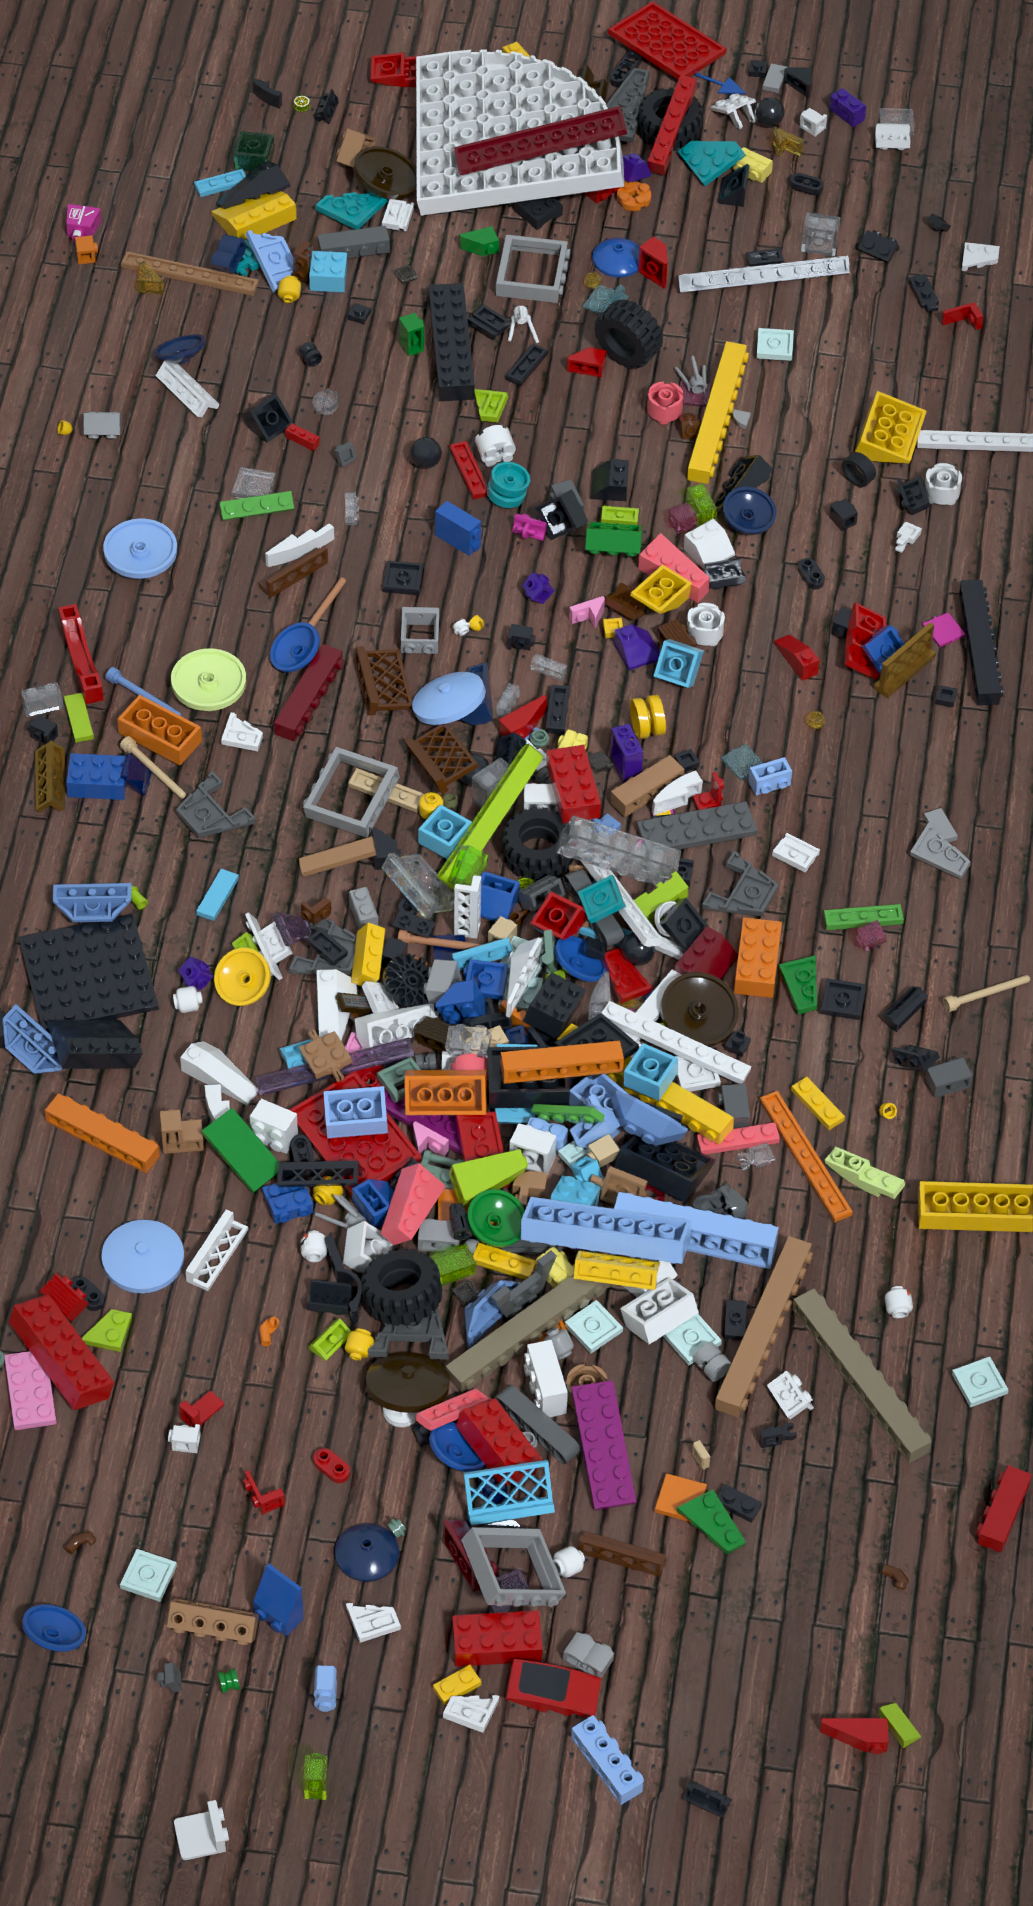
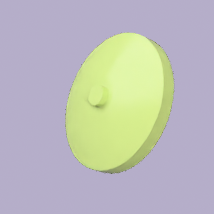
[171,649,246,711]

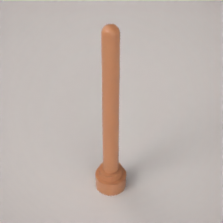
[308,578,346,627]
[398,929,484,950]

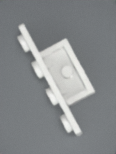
[245,912,292,980]

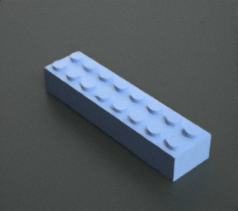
[614,1192,779,1269]
[521,1197,691,1264]

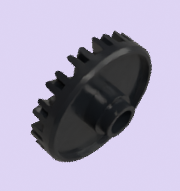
[383,953,432,1008]

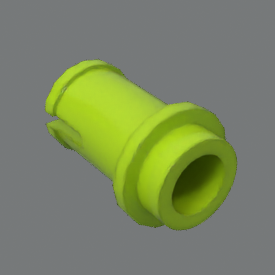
[131,885,148,910]

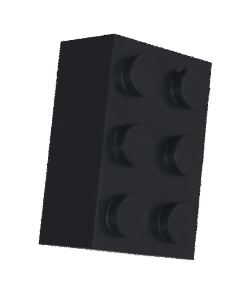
[523,972,586,1039]

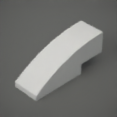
[652,771,703,815]
[205,1084,230,1122]

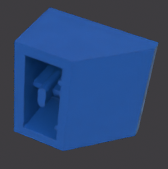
[481,871,520,922]
[436,980,485,1025]
[352,1179,394,1229]

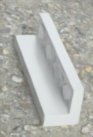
[156,361,220,417]
[454,875,481,939]
[186,1210,248,1291]

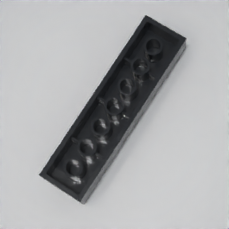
[429,283,475,402]

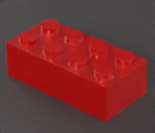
[546,745,601,823]
[455,1398,543,1487]
[452,1610,543,1667]

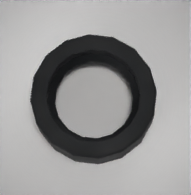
[842,452,876,488]

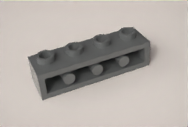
[317,226,390,258]

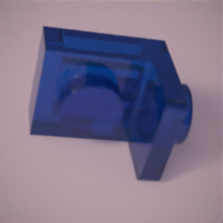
[478,1476,508,1503]

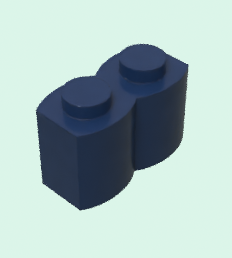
[211,235,247,274]

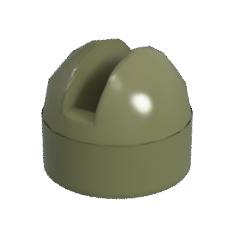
[442,794,458,809]

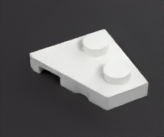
[962,242,1000,271]
[221,712,263,751]
[346,1603,401,1643]

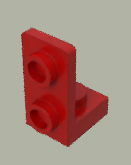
[941,302,983,330]
[692,772,724,810]
[179,1391,224,1428]
[242,1470,285,1514]

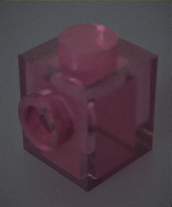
[668,502,697,534]
[855,920,887,951]

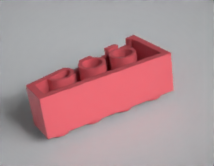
[638,533,710,603]
[380,1163,446,1245]

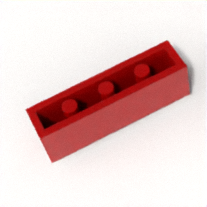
[976,1465,1032,1553]

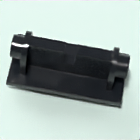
[315,89,339,124]
[392,910,436,938]
[683,1781,732,1818]

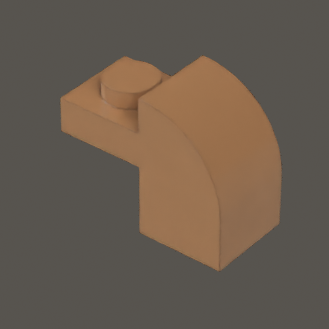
[512,1171,547,1210]

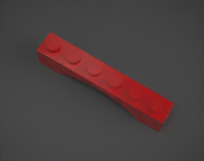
[648,75,697,175]
[58,604,104,704]

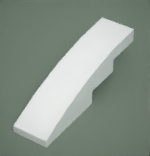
[265,524,334,567]

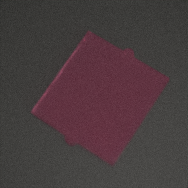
[680,381,712,407]

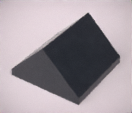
[718,163,750,207]

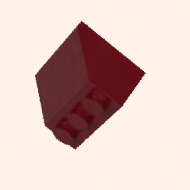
[675,926,738,979]
[443,1520,498,1592]

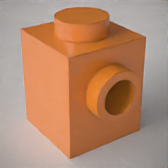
[75,236,98,264]

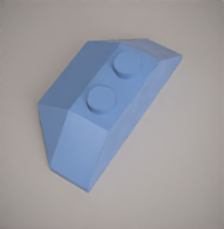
[53,883,132,922]
[3,1004,62,1074]
[611,1090,688,1146]
[464,1280,521,1349]

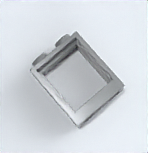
[401,607,439,654]

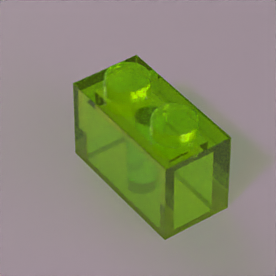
[686,483,717,527]
[447,845,488,886]
[430,1244,476,1286]
[303,1753,328,1800]

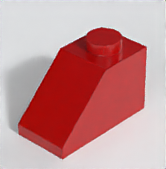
[567,347,607,378]

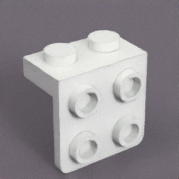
[174,1800,229,1860]

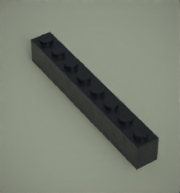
[959,580,1004,706]

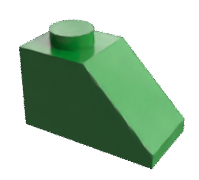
[459,226,499,257]

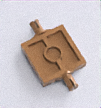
[299,1029,353,1082]
[590,1166,657,1205]

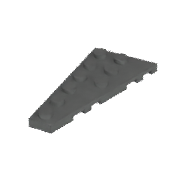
[606,68,650,143]

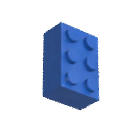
[66,753,129,800]

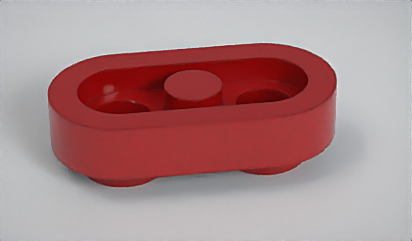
[313,1448,350,1483]

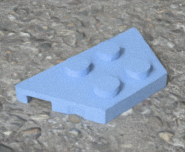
[245,230,293,293]

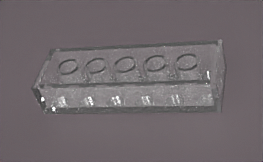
[557,816,681,887]

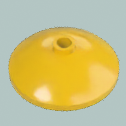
[214,948,271,1006]

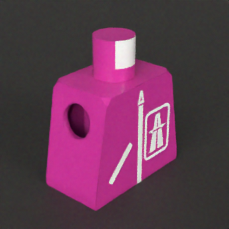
[67,204,101,242]

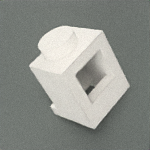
[800,108,827,136]
[168,1424,201,1453]

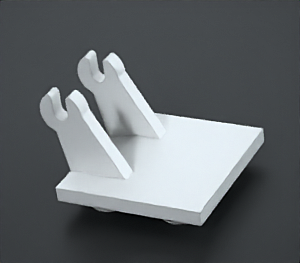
[710,94,756,130]

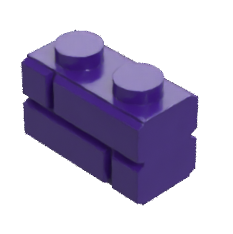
[830,88,866,127]

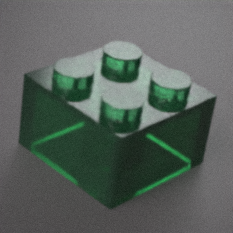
[233,131,275,171]

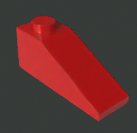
[774,634,820,681]
[498,695,547,739]
[820,1718,889,1754]

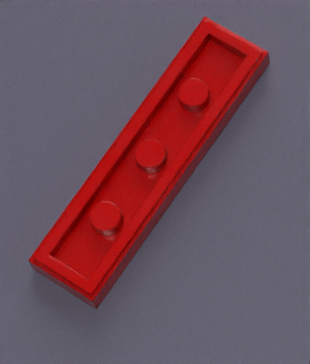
[449,441,487,500]

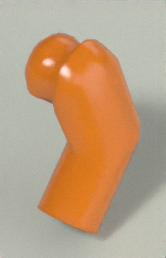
[259,1317,279,1346]

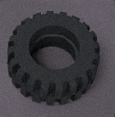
[638,88,703,150]
[594,299,663,368]
[502,807,575,881]
[361,1248,443,1326]

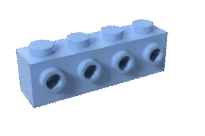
[571,1715,644,1805]

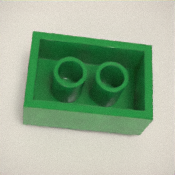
[585,521,643,556]

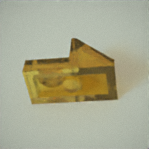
[773,127,805,157]
[137,261,164,295]

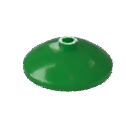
[467,1189,525,1247]

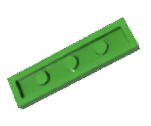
[219,491,294,521]
[823,904,904,930]
[531,1104,605,1124]

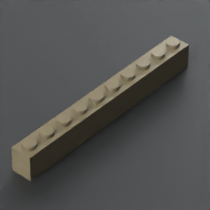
[445,1252,615,1393]
[792,1289,932,1463]

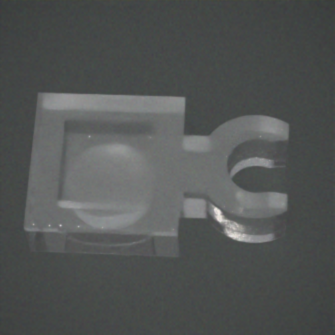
[737,1143,775,1170]

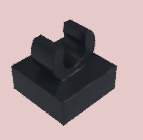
[724,1030,751,1057]

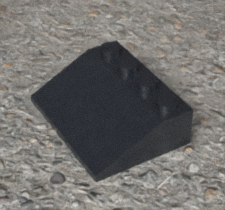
[47,1020,143,1069]
[487,1046,570,1108]
[614,1135,715,1202]

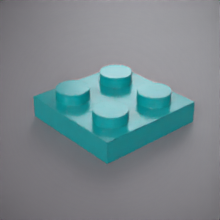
[578,875,626,924]

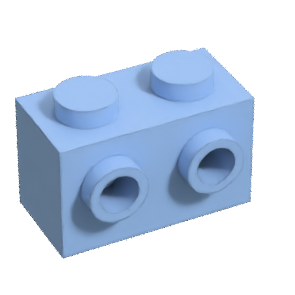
[749,757,792,796]

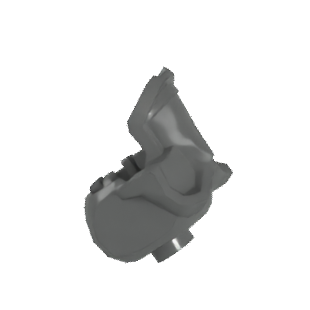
[693,1182,748,1219]

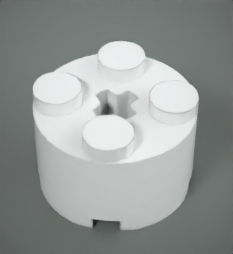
[475,425,516,467]
[925,463,962,505]
[687,603,725,646]

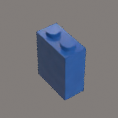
[435,501,482,556]

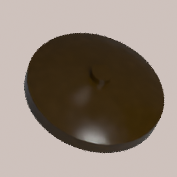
[353,146,417,200]
[660,972,739,1047]
[366,1352,450,1413]

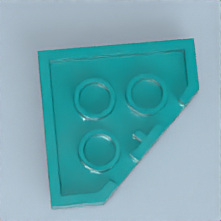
[678,141,746,186]
[316,191,388,230]

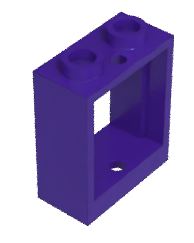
[610,724,643,784]

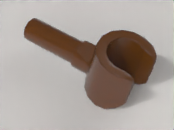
[509,909,530,926]

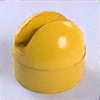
[57,420,72,435]
[469,615,484,631]
[879,1103,897,1119]

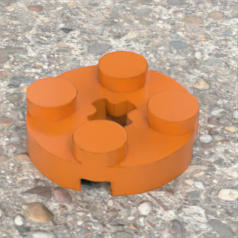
[617,181,651,211]

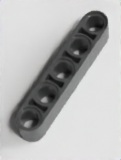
[563,869,624,948]
[494,1385,581,1465]

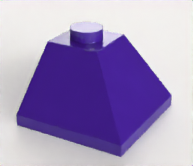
[623,153,651,182]
[614,624,660,670]

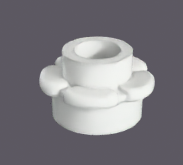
[453,619,470,636]

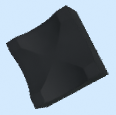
[514,197,563,230]

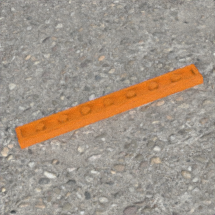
[760,1090,853,1223]

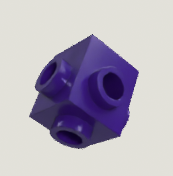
[522,572,555,604]
[178,956,214,990]

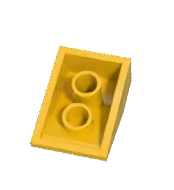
[630,565,692,614]

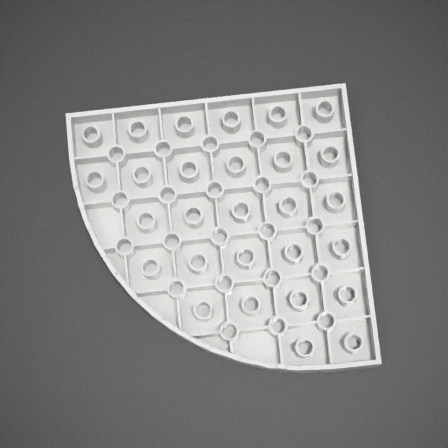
[416,50,624,216]

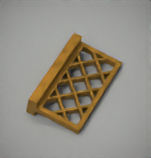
[874,622,936,699]

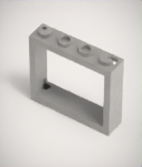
[496,235,571,303]
[303,747,400,838]
[461,1527,566,1607]

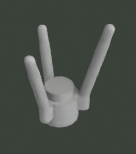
[675,356,707,394]
[315,1194,366,1230]

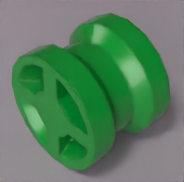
[217,1668,240,1694]

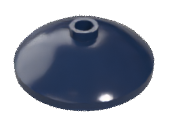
[154,334,206,364]
[723,487,777,534]
[335,1523,399,1582]

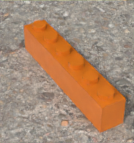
[500,1041,624,1084]
[45,1093,160,1174]

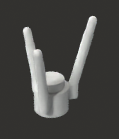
[508,306,539,343]

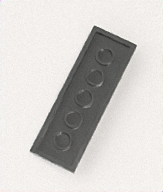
[637,801,758,856]

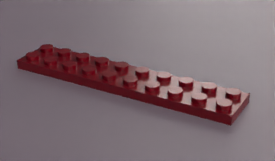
[454,106,628,176]

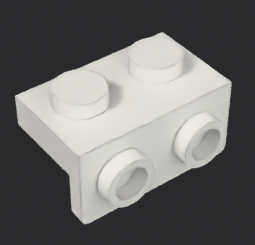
[875,123,910,150]

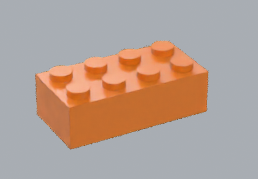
[117,695,202,765]
[734,917,782,998]
[405,1070,487,1115]

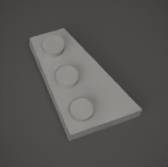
[910,822,970,879]

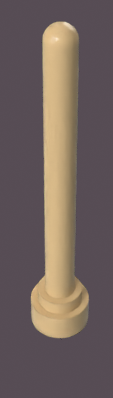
[120,736,186,799]
[943,975,1030,1013]

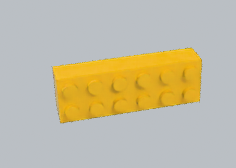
[918,1181,1033,1232]

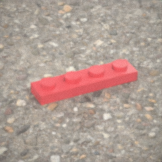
[697,1122,780,1154]
[416,1388,490,1431]

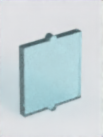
[721,744,764,781]

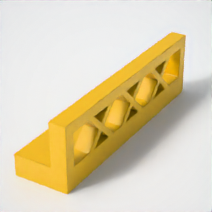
[573,1251,660,1290]

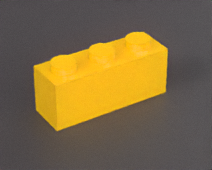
[351,922,385,986]

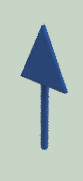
[695,73,746,94]

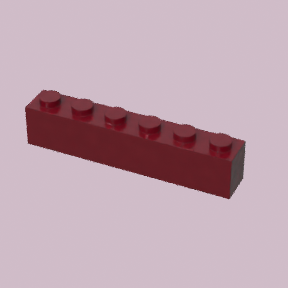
[274,644,344,742]

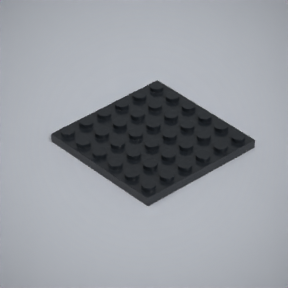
[19,914,159,1032]

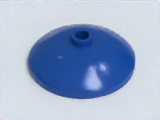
[592,238,640,277]
[270,622,320,672]
[554,936,607,982]
[429,1422,485,1472]
[22,1604,86,1652]

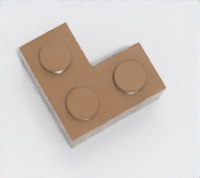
[337,129,377,167]
[160,1109,204,1154]

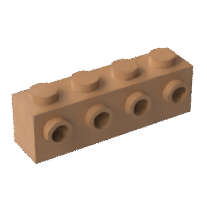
[610,755,684,817]
[167,1598,259,1645]

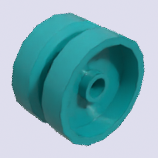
[486,462,530,508]

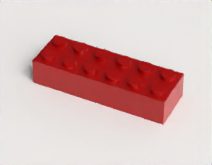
[9,1294,115,1411]

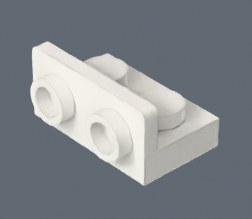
[767,1371,814,1419]

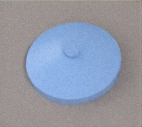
[104,519,177,579]
[412,672,486,725]
[102,1220,184,1293]

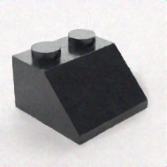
[241,393,294,443]
[590,459,629,501]
[535,489,589,540]

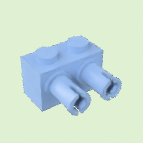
[570,1095,620,1149]

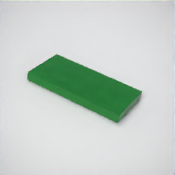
[201,1108,279,1193]

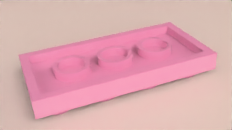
[4,1351,56,1430]

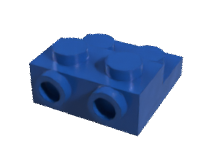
[862,625,905,676]
[463,959,508,1000]
[262,1179,313,1224]

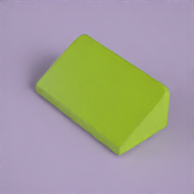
[308,1318,351,1361]
[878,1703,921,1748]

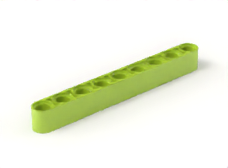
[437,743,543,890]

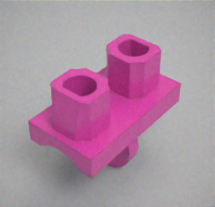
[512,514,547,541]

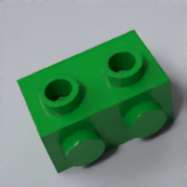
[399,313,424,356]

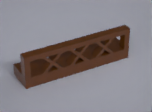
[259,546,328,598]
[578,1531,666,1577]

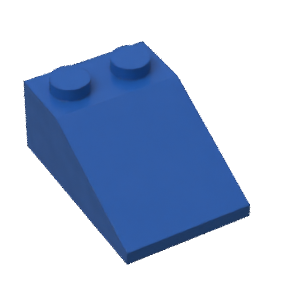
[253,1564,303,1637]

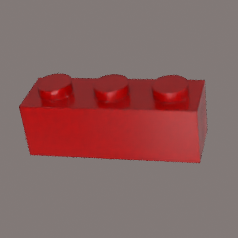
[285,423,320,451]

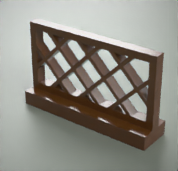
[354,646,413,715]
[405,723,479,794]

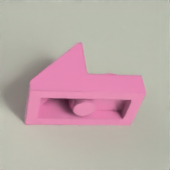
[569,596,605,628]
[413,1121,449,1156]

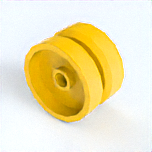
[630,694,666,740]

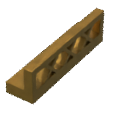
[35,741,66,812]

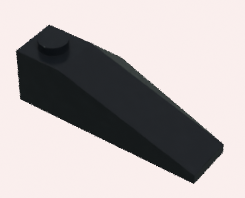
[216,161,291,209]
[711,455,773,512]

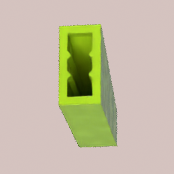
[449,1149,528,1209]

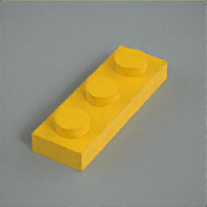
[791,1077,845,1130]
[472,1243,535,1280]

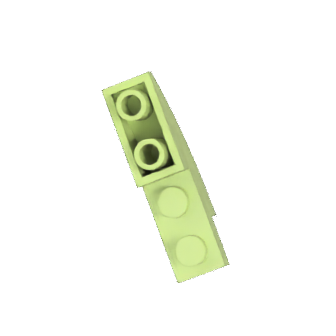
[825,1147,905,1199]

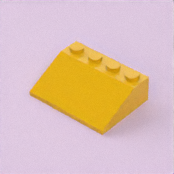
[211,191,296,241]
[855,391,926,463]

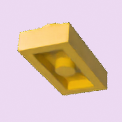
[433,1665,481,1706]

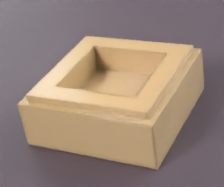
[692,1440,710,1470]

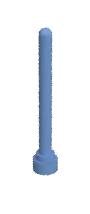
[105,667,181,716]

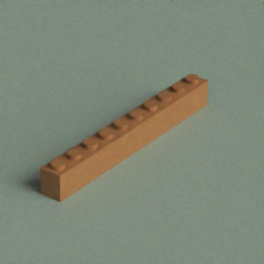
[715,1236,814,1418]

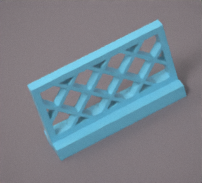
[463,1460,555,1525]

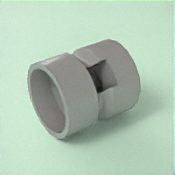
[693,1342,732,1382]

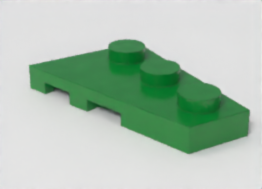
[779,955,817,1014]
[676,1489,746,1554]

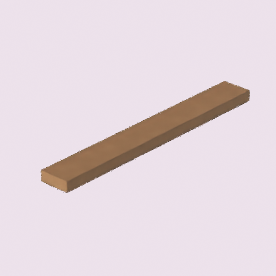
[121,251,259,296]

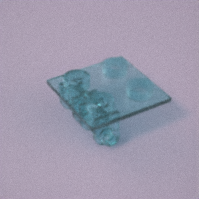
[583,284,629,314]

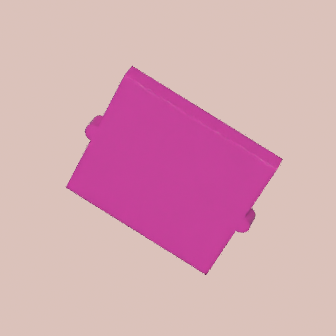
[922,613,965,647]

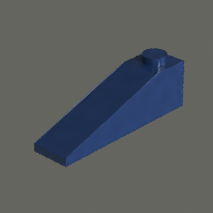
[460,662,493,726]

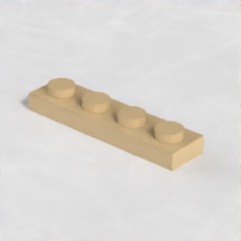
[348,768,424,813]

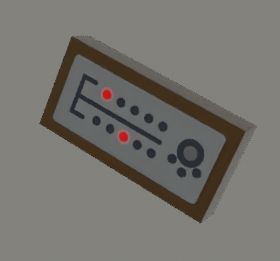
[335,992,373,1015]

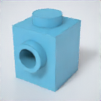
[570,1156,604,1185]

